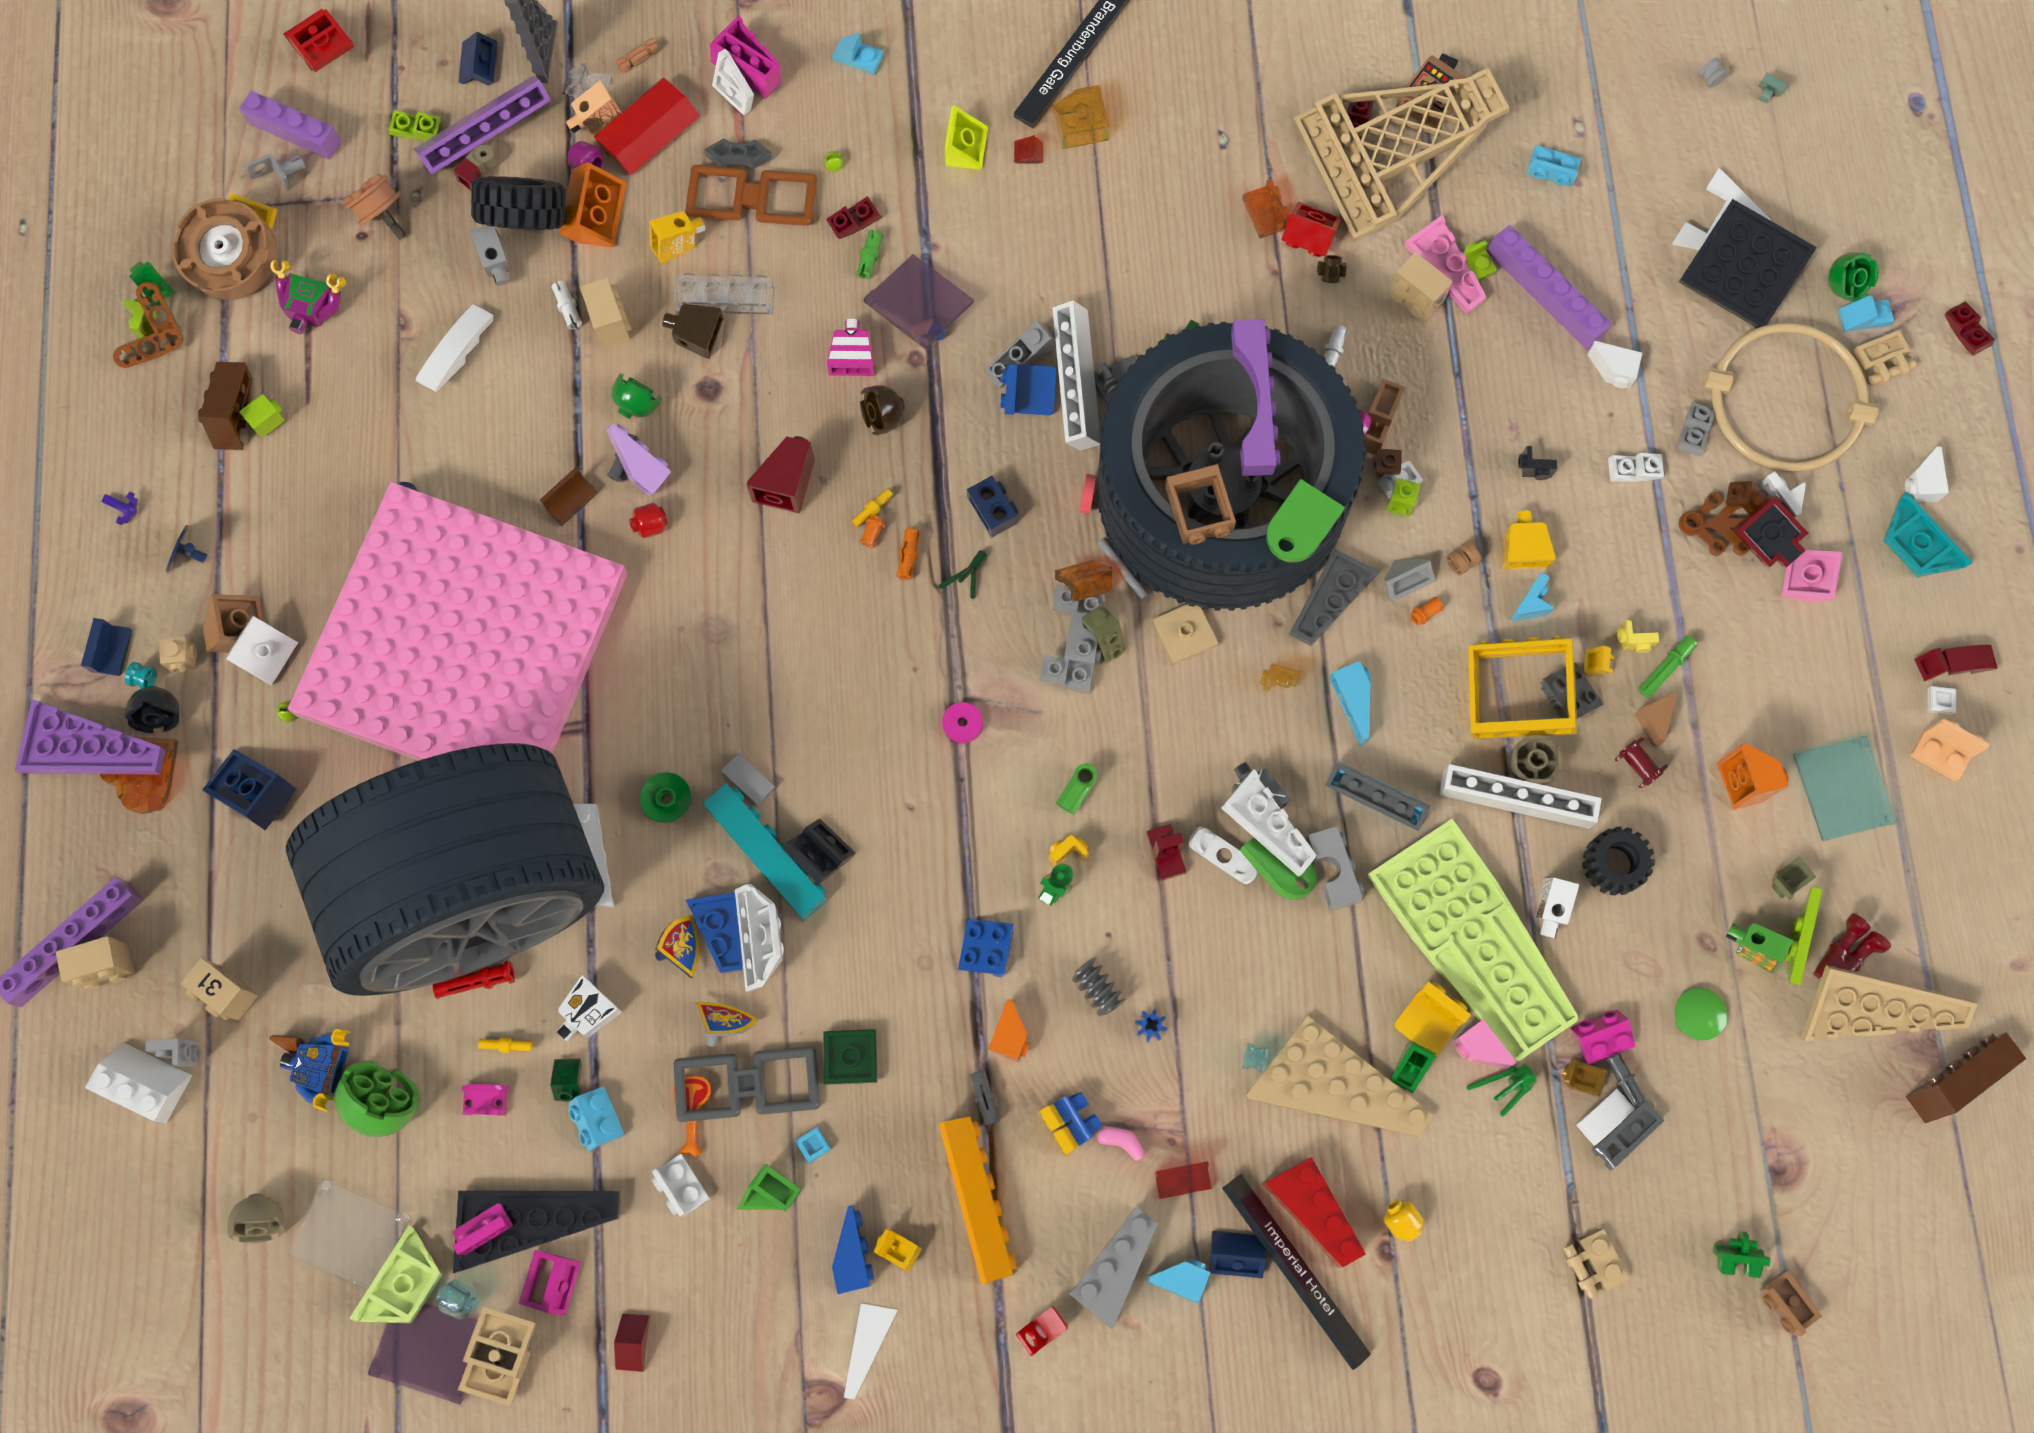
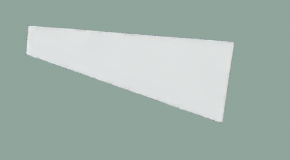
[844,1303,898,1399]

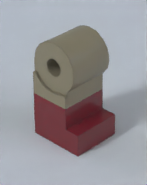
[453,144,498,191]

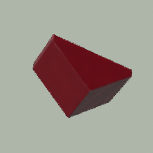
[614,1313,650,1372]

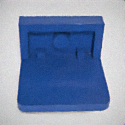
[1000,363,1056,415]

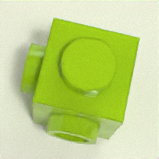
[239,394,285,438]

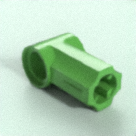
[1056,764,1097,815]

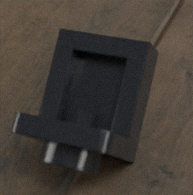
[1518,446,1557,480]

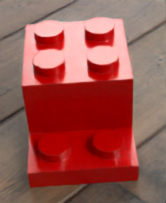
[283,9,355,72]

